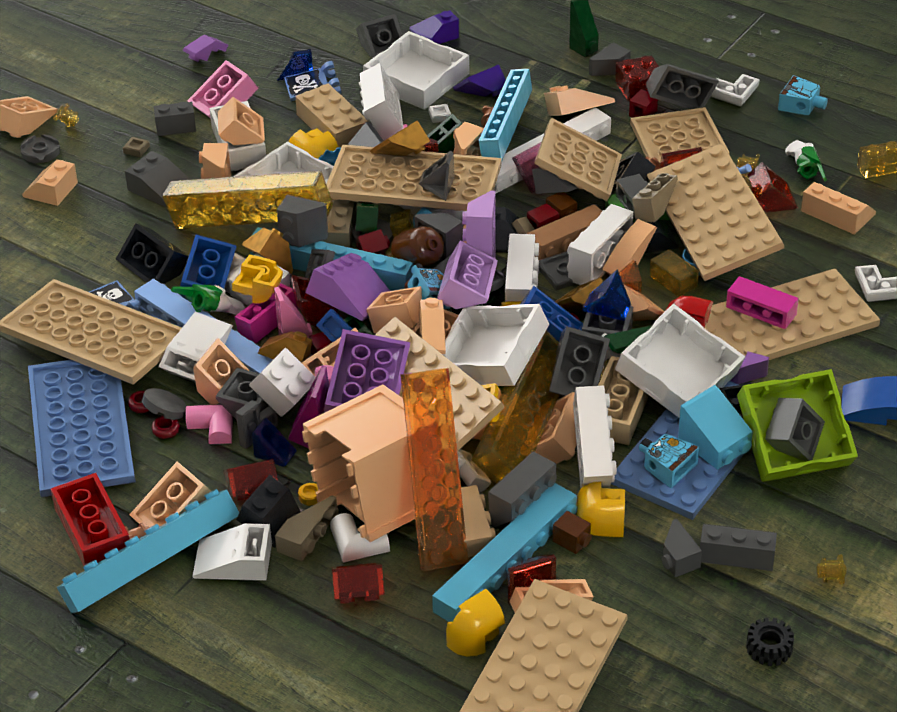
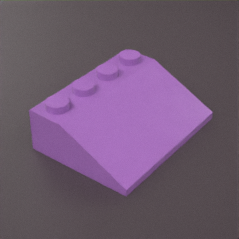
[305,253,390,321]
[324,329,410,413]

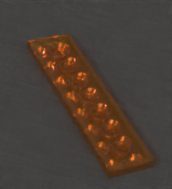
[400,368,468,571]

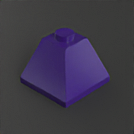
[409,10,459,44]
[453,65,506,97]

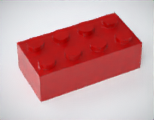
[51,473,130,566]

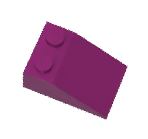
[288,365,329,448]

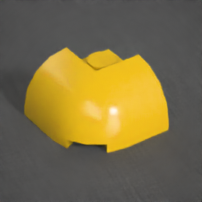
[288,128,339,159]
[232,254,283,304]
[576,482,625,537]
[446,589,505,657]

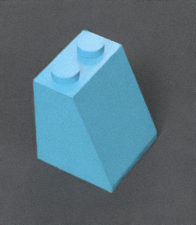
[678,385,753,470]

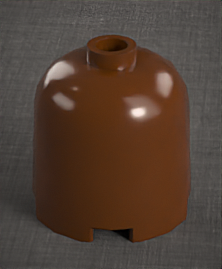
[391,226,444,268]

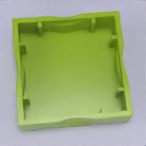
[737,369,858,482]

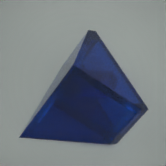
[277,49,313,81]
[582,269,631,321]
[252,418,297,467]

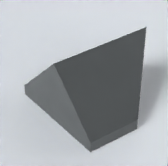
[419,151,455,201]

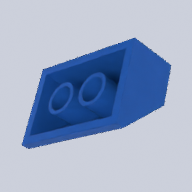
[180,234,236,301]
[520,286,583,358]

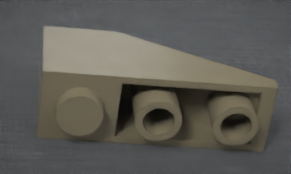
[632,173,678,222]
[275,496,339,561]

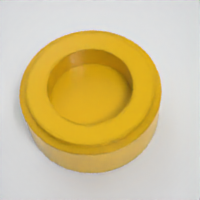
[298,483,318,506]

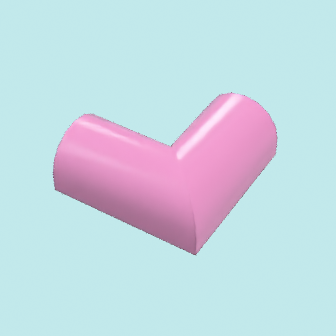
[186,404,233,444]

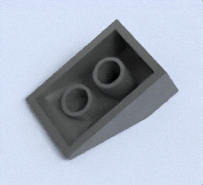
[125,151,200,211]
[549,326,610,396]

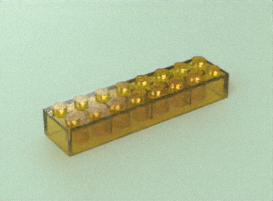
[162,171,333,229]
[471,330,559,484]

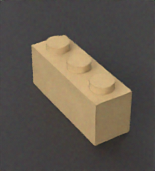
[449,485,496,558]

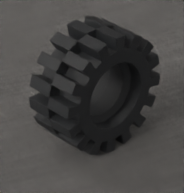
[746,618,794,666]

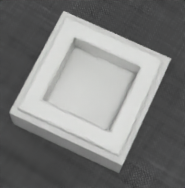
[428,104,451,123]

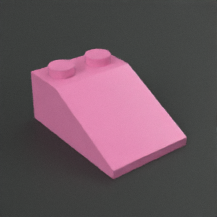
[188,60,258,118]

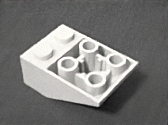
[159,312,233,383]
[193,523,272,580]

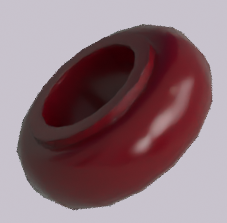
[128,391,149,413]
[151,416,180,439]

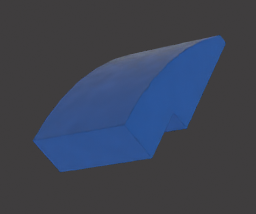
[841,376,897,425]

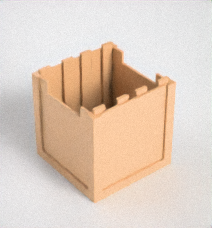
[302,384,450,542]

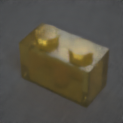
[857,141,897,178]
[650,249,699,297]

